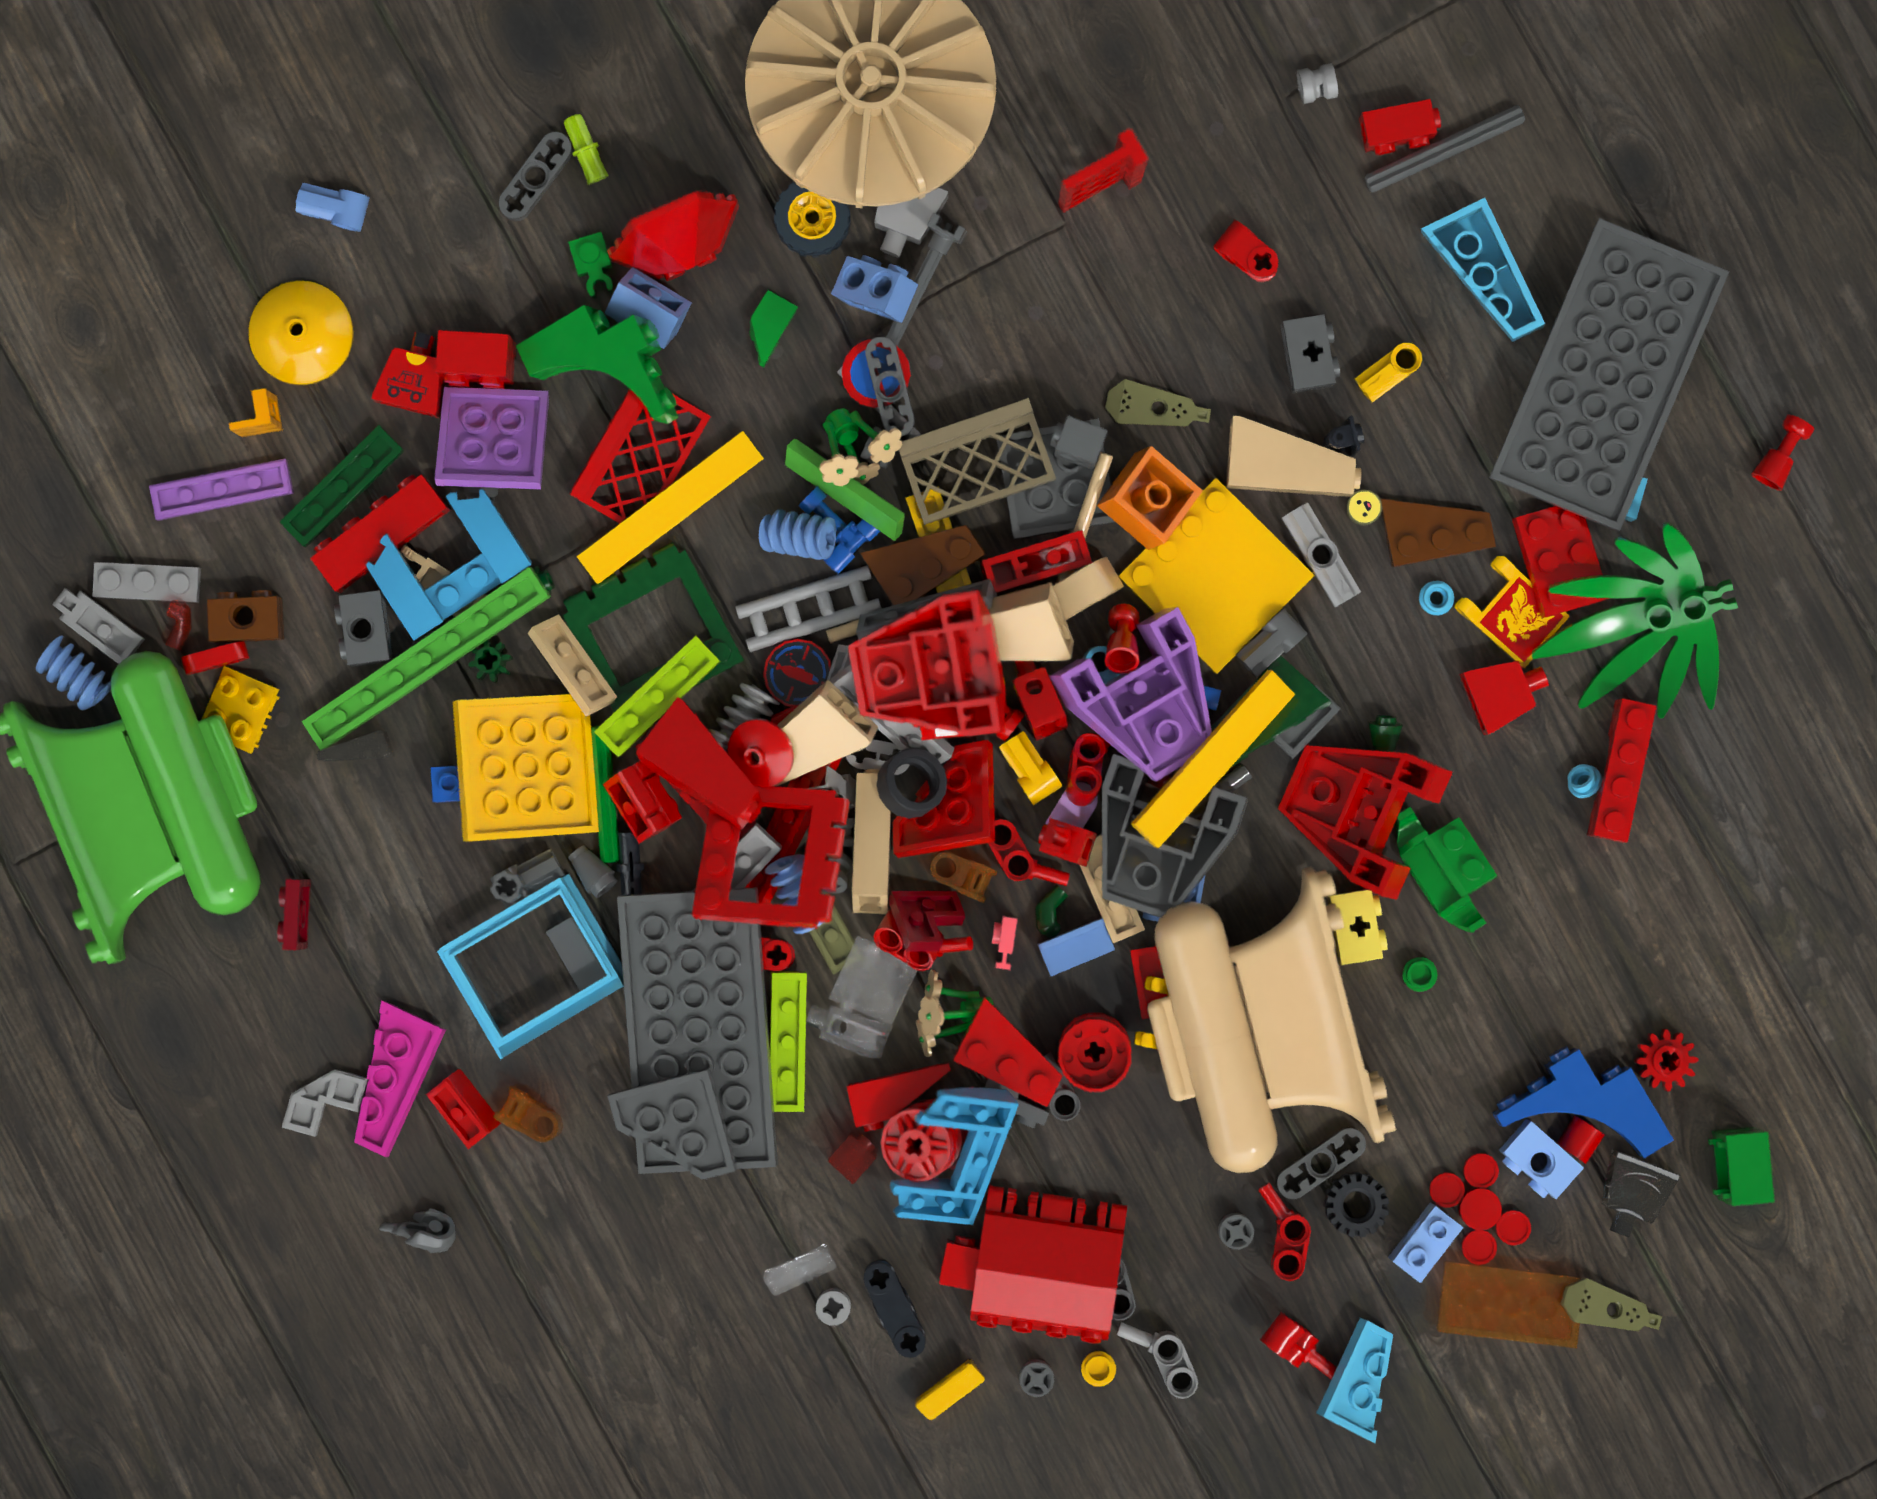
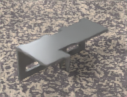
[807,766,856,809]

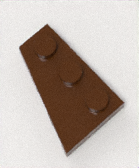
[1380,499,1496,568]
[860,525,987,605]

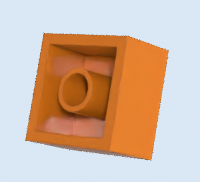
[1097,446,1203,550]

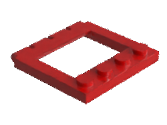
[692,785,850,929]

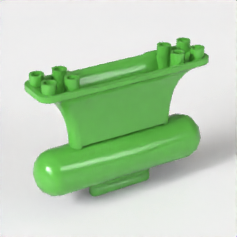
[0,651,261,964]

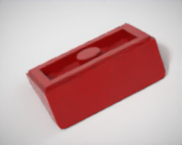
[426,1069,501,1149]

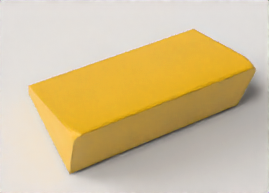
[915,1359,985,1420]

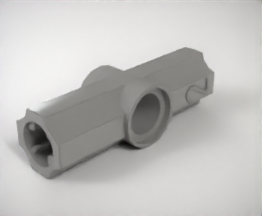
[1282,502,1361,608]

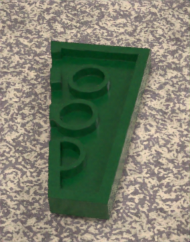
[1211,655,1332,767]

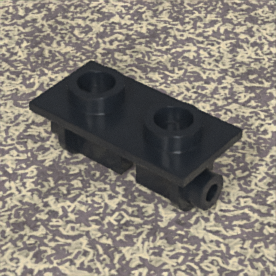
[1323,416,1364,457]

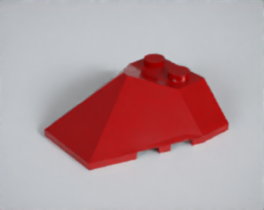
[607,191,739,281]
[848,590,1006,736]

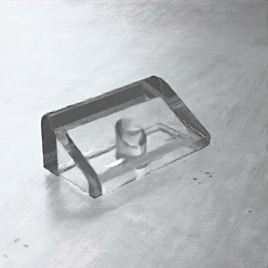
[762,1244,836,1296]

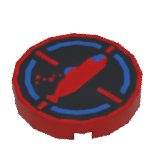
[763,639,832,707]

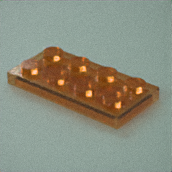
[1436,1261,1583,1348]

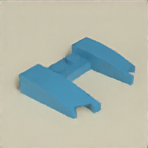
[366,489,532,640]
[890,1088,1019,1225]

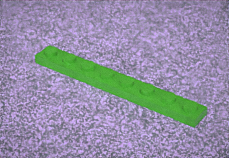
[302,567,551,751]

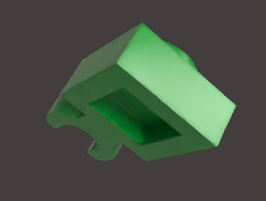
[568,232,614,298]

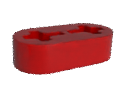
[181,641,249,675]

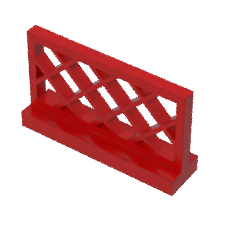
[1058,128,1148,213]
[568,388,711,523]

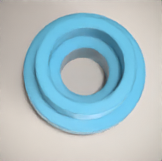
[1419,581,1454,616]
[1568,764,1602,798]

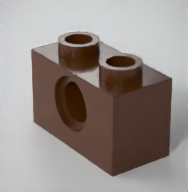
[207,590,284,643]

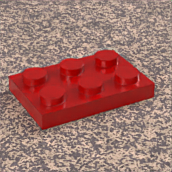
[1512,506,1610,619]

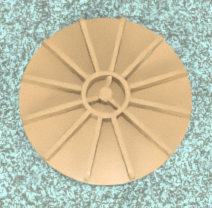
[745,0,996,209]

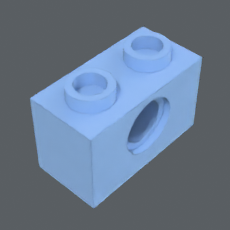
[1499,1119,1584,1199]
[1388,1202,1463,1283]

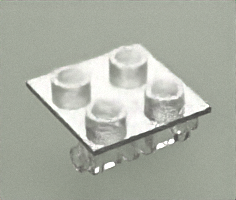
[829,936,917,1026]

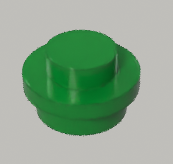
[1402,957,1437,992]

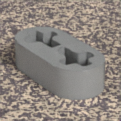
[846,739,910,775]

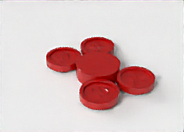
[1429,1153,1531,1265]

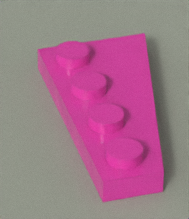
[354,1000,446,1157]

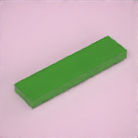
[785,438,905,541]

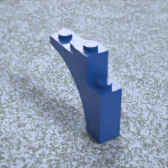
[1492,1046,1674,1158]

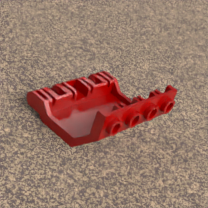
[970,1185,1127,1343]

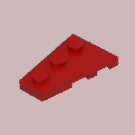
[952,997,1063,1107]

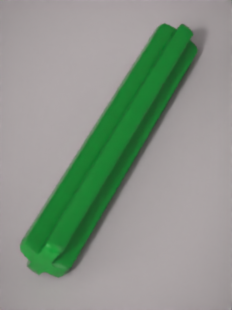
[591,726,619,863]

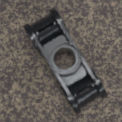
[864,1260,926,1358]

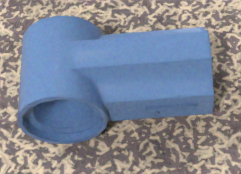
[295,183,369,232]

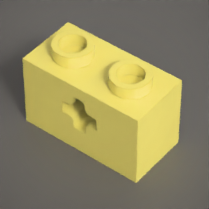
[1327,889,1387,965]

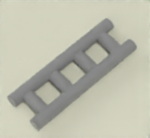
[735,565,881,652]

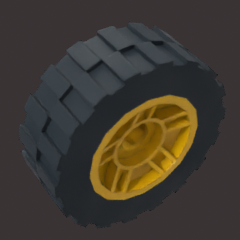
[774,182,851,258]

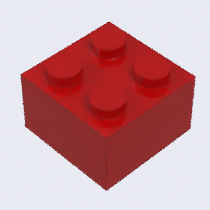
[436,330,516,389]

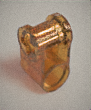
[929,852,998,903]
[493,1086,563,1142]

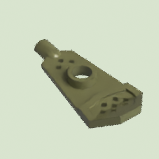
[1105,379,1211,427]
[1560,1277,1662,1331]

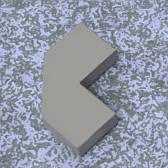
[282,1069,368,1137]

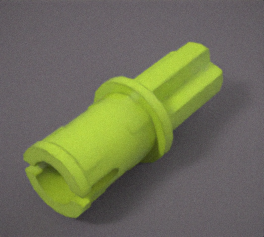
[564,114,608,185]

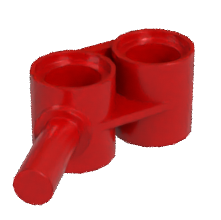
[1066,733,1111,806]
[988,819,1070,887]
[873,909,973,971]
[1258,1182,1311,1281]
[1260,1312,1337,1380]

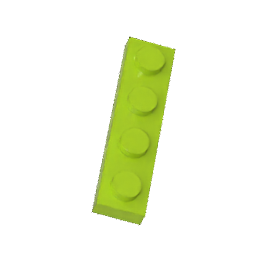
[594,636,720,757]
[769,971,807,1112]

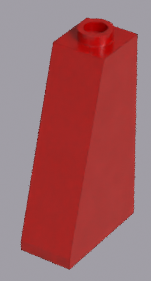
[636,697,762,830]

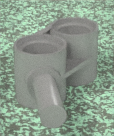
[1116,1322,1198,1399]

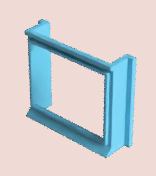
[437,874,624,1059]

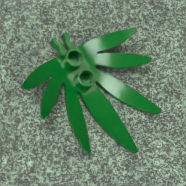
[1532,522,1738,719]

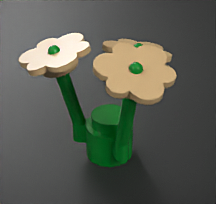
[820,408,902,486]
[916,969,994,1057]

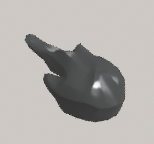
[379,1208,456,1253]

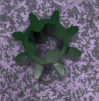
[468,640,513,683]

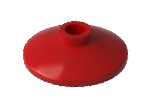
[728,719,794,787]

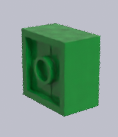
[1708,1127,1775,1206]

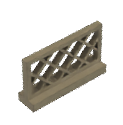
[899,398,1056,525]

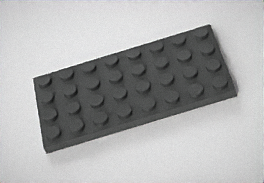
[1489,218,1729,532]
[617,887,778,1174]

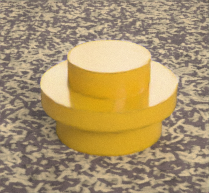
[1081,1351,1116,1387]

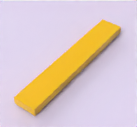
[576,431,764,584]
[1131,670,1295,848]

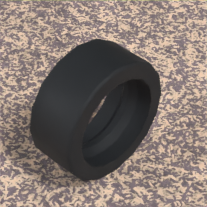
[876,748,947,818]

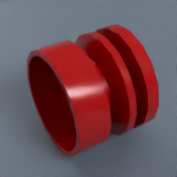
[1058,1012,1131,1092]
[881,1098,968,1182]

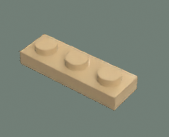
[528,614,617,716]
[1080,835,1145,943]

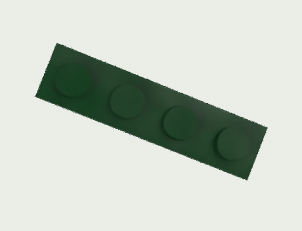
[280,425,404,548]

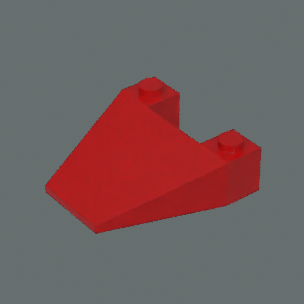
[1278,745,1453,900]

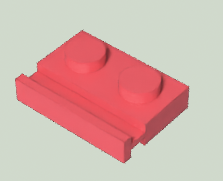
[992,916,1017,970]

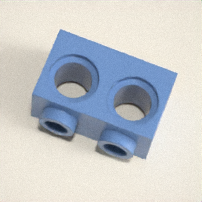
[831,255,918,323]

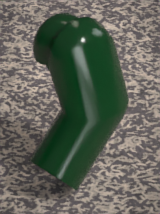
[1035,884,1068,938]

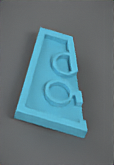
[1316,1318,1393,1443]

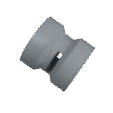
[1297,63,1338,104]

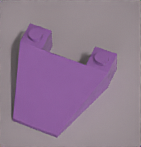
[1049,607,1212,781]

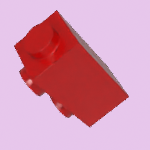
[1359,99,1441,155]

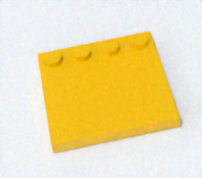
[1118,478,1315,674]
[453,694,599,842]

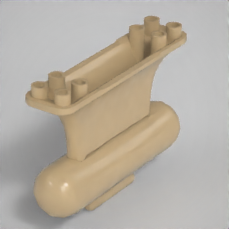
[1147,867,1396,1173]

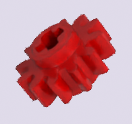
[1634,1029,1699,1091]

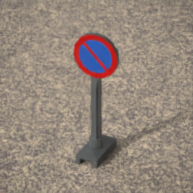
[841,213,968,408]

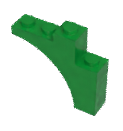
[516,305,679,424]

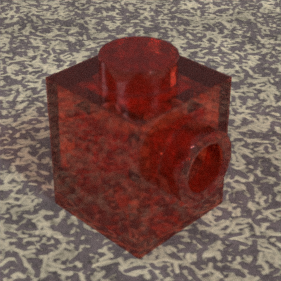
[827,1132,877,1184]

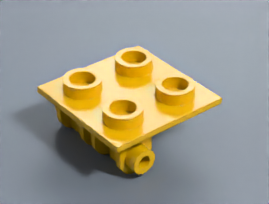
[201,666,280,754]

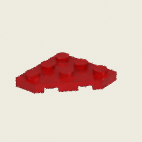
[893,740,995,858]

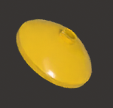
[249,281,353,385]

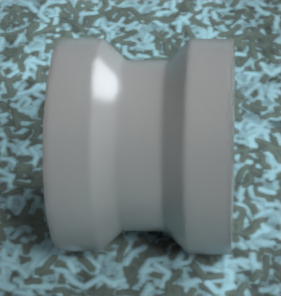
[816,1288,851,1326]

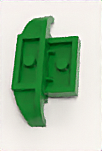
[1396,807,1497,933]

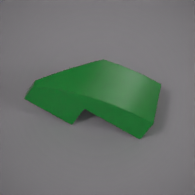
[749,290,798,368]

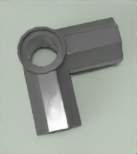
[490,849,565,909]

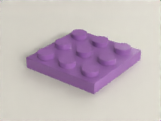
[435,387,549,489]

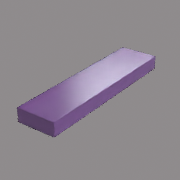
[149,459,294,521]

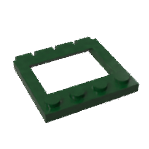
[563,542,744,712]

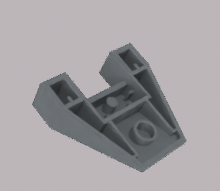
[1102,754,1248,918]

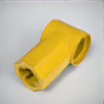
[1354,343,1422,403]
[999,731,1063,805]

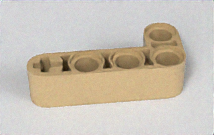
[1053,557,1124,620]

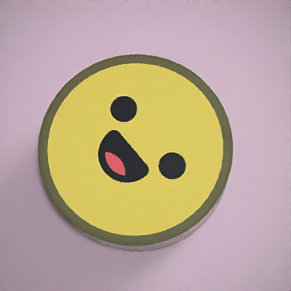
[1346,490,1382,525]

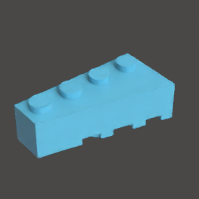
[1421,198,1545,342]

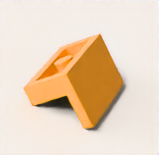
[229,388,283,437]

